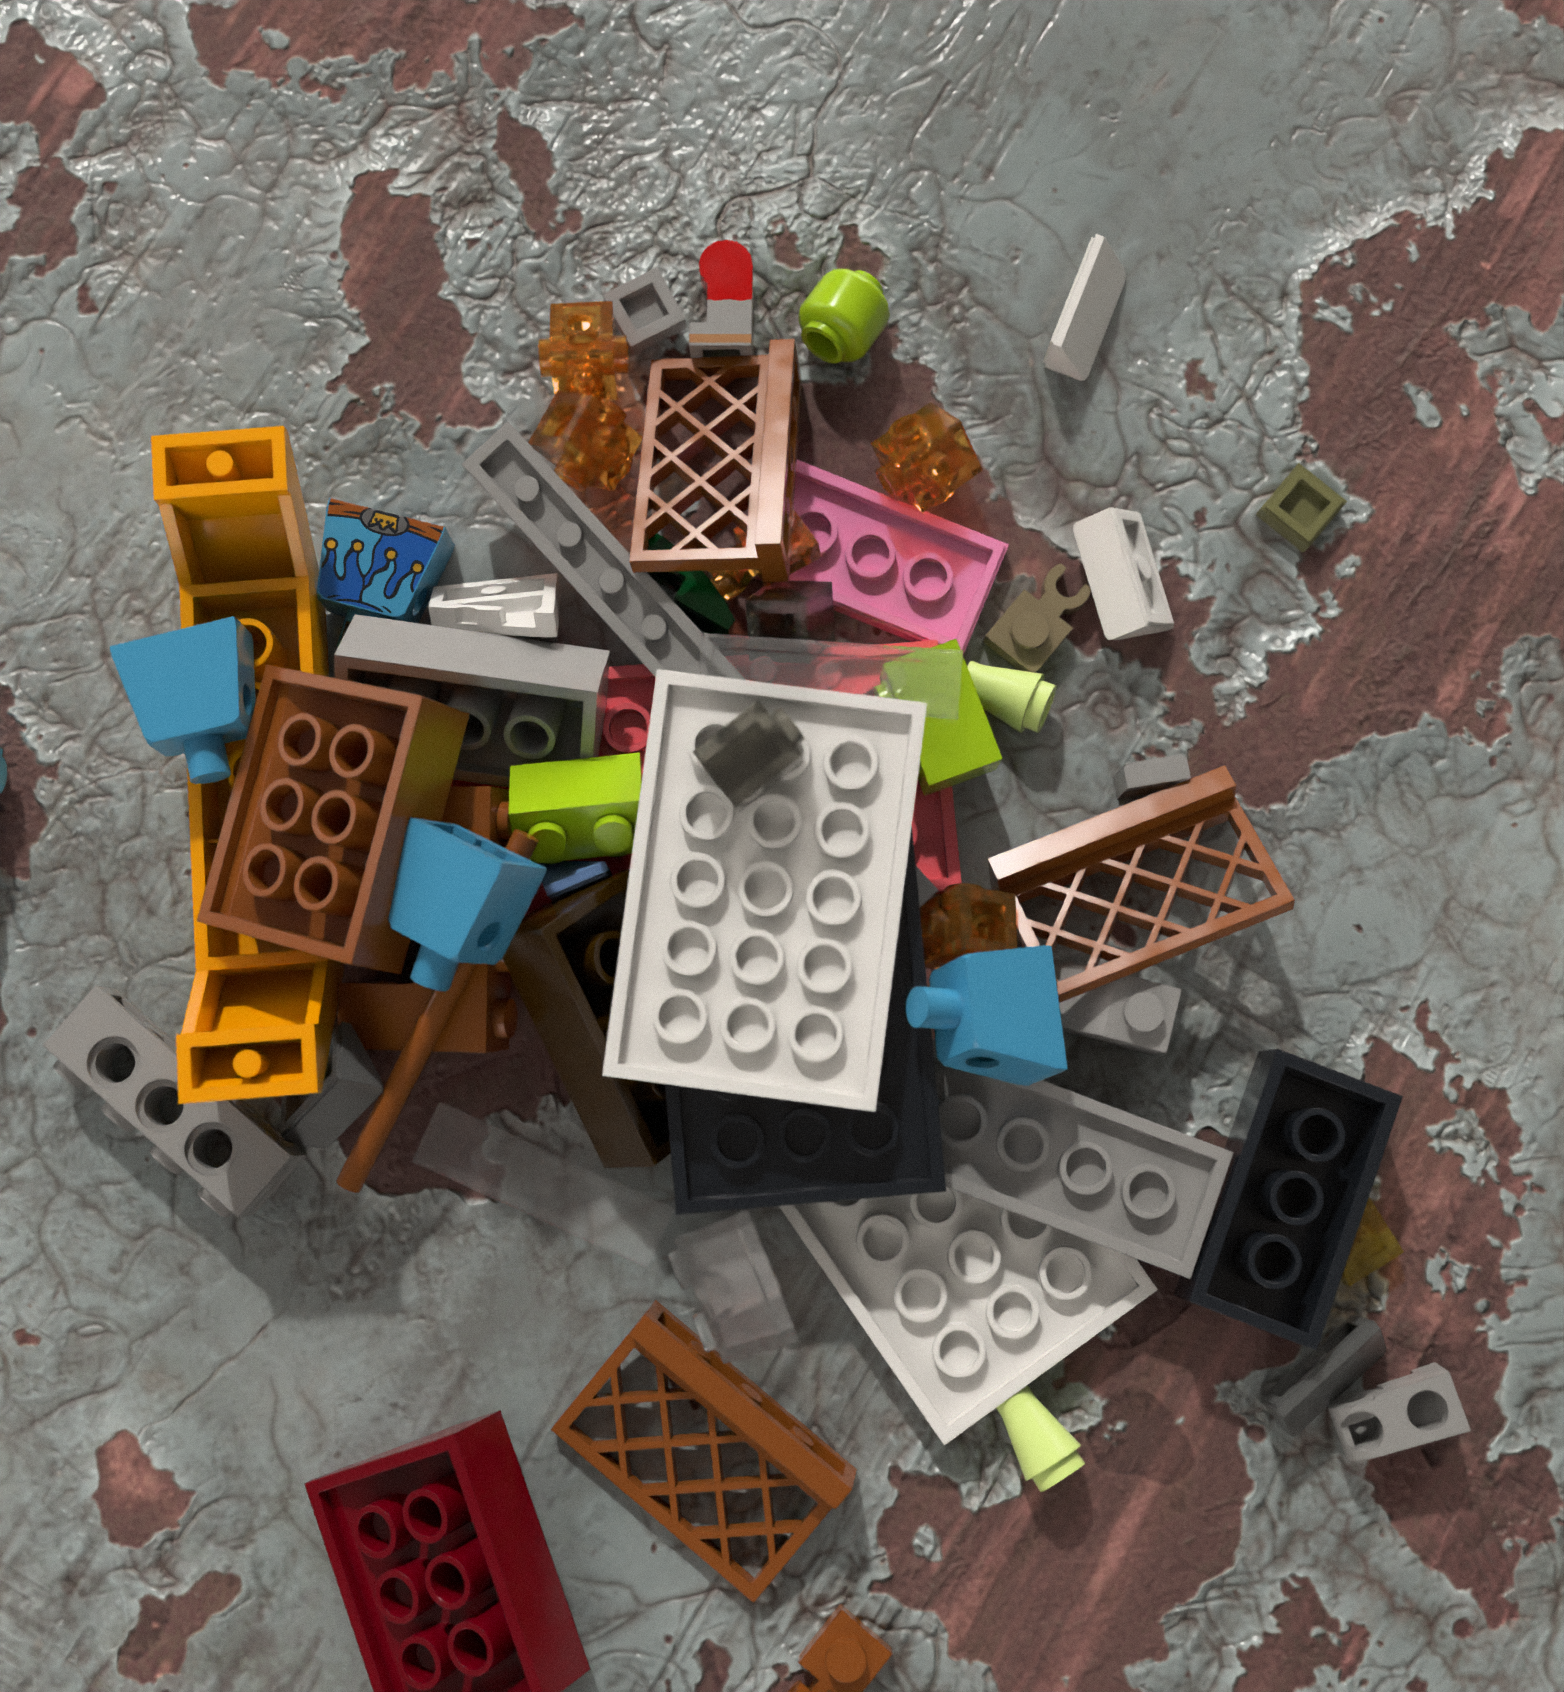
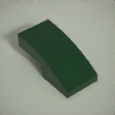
[647,533,735,649]

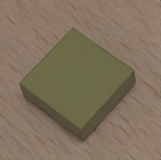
[1256,463,1347,553]

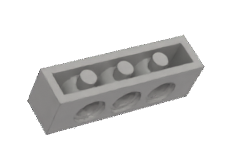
[42,985,306,1218]

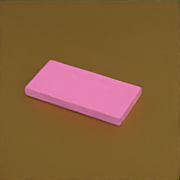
[736,460,1009,655]

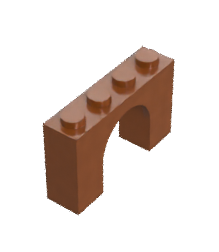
[338,786,518,1053]

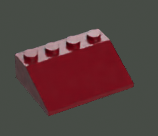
[304,1410,590,1692]

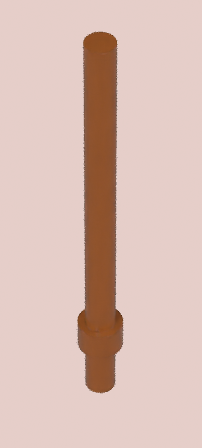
[336,829,539,1193]

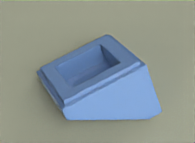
[538,861,612,901]

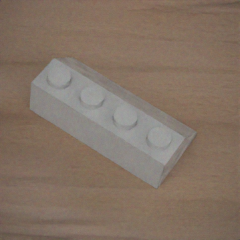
[334,614,610,788]

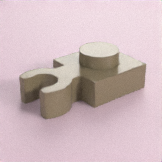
[983,563,1091,673]

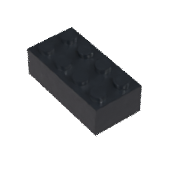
[1174,1048,1403,1351]

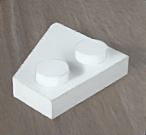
[428,573,561,638]

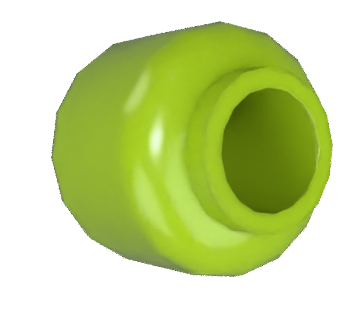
[798,269,890,363]

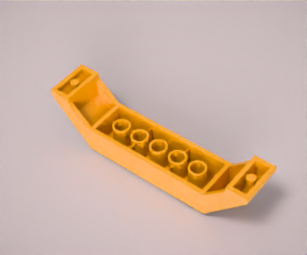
[151,426,345,1104]

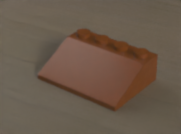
[197,664,470,974]

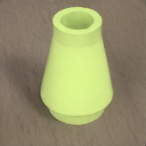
[967,661,1057,733]
[996,1386,1085,1492]

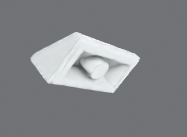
[1043,234,1126,381]
[1073,507,1174,640]

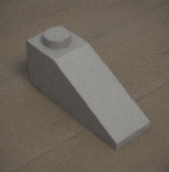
[981,945,1182,1056]

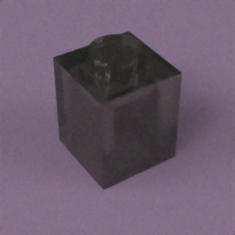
[745,581,836,664]
[693,700,805,812]

